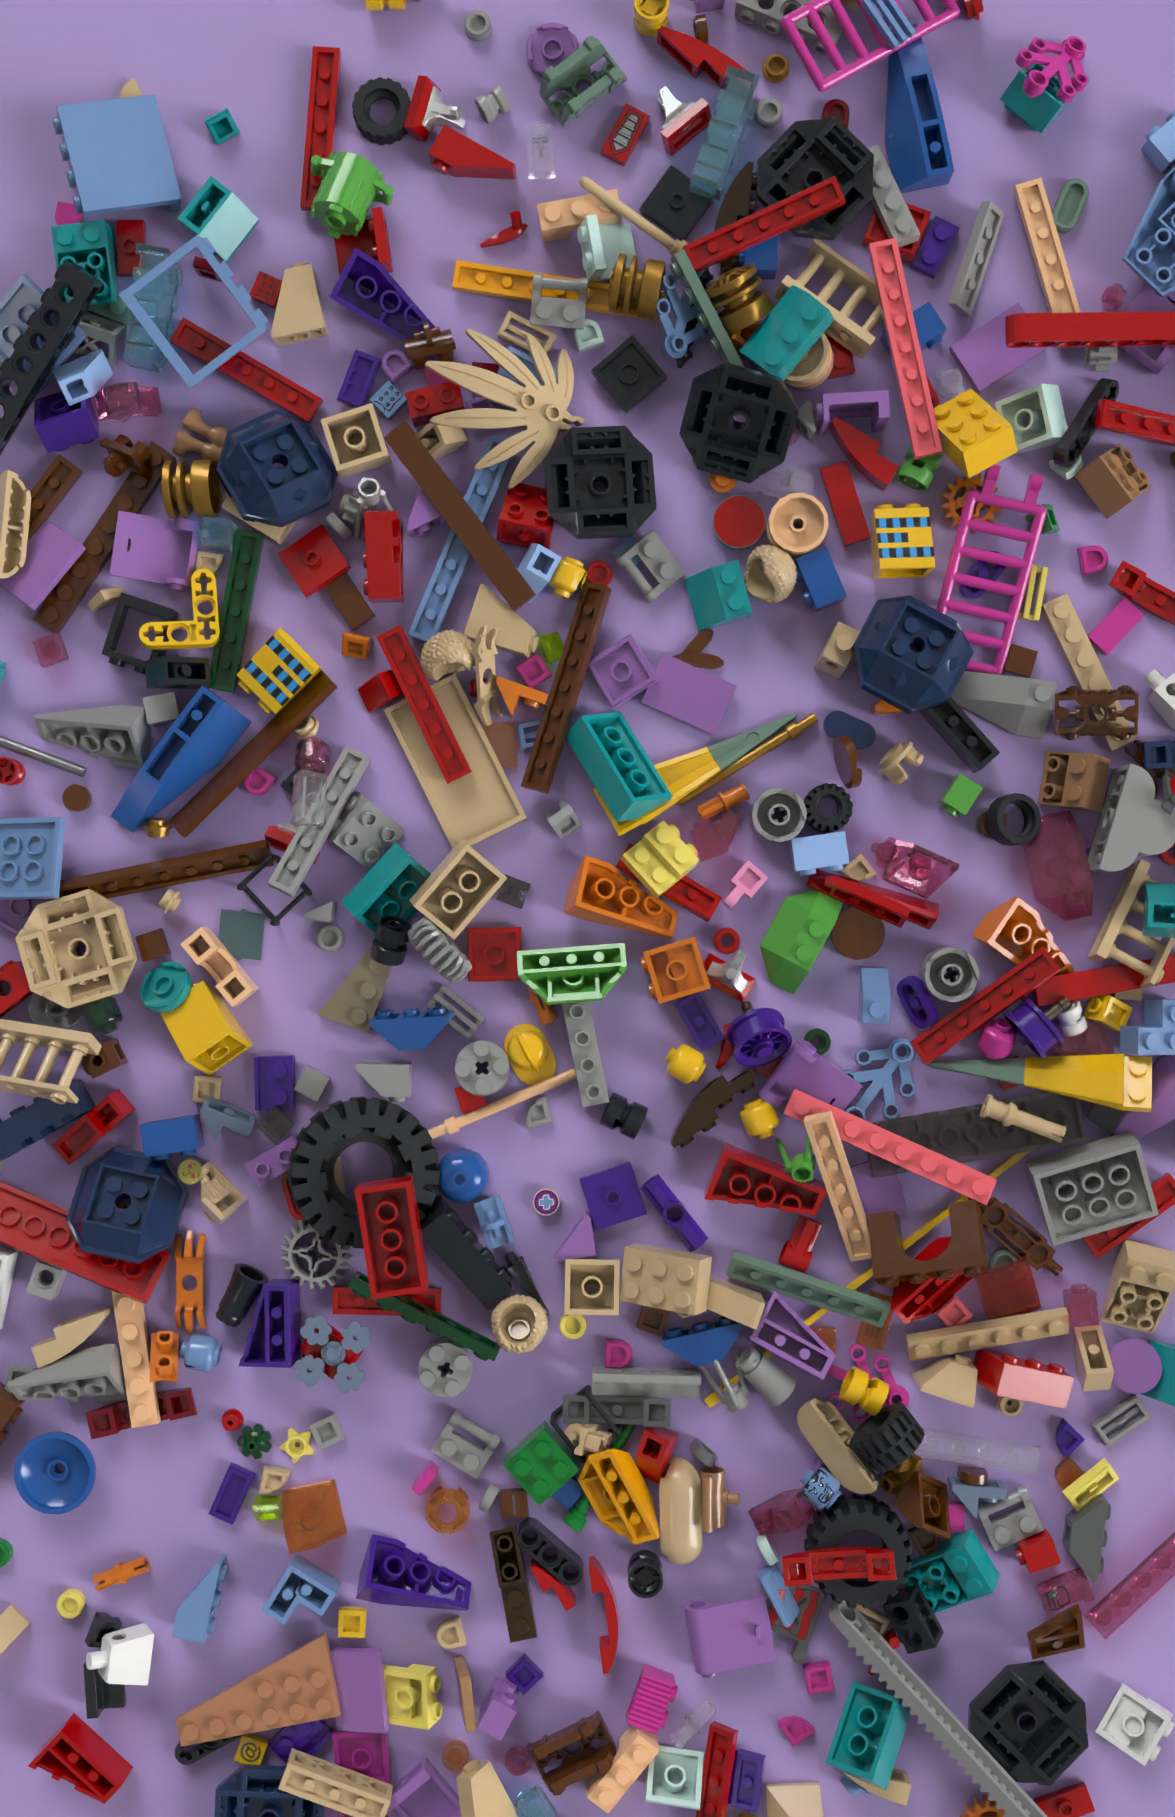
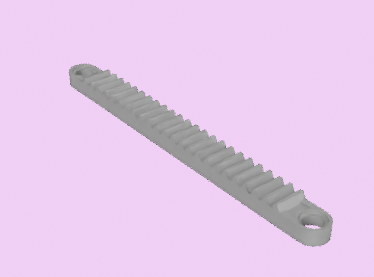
[828,1600,1048,1817]

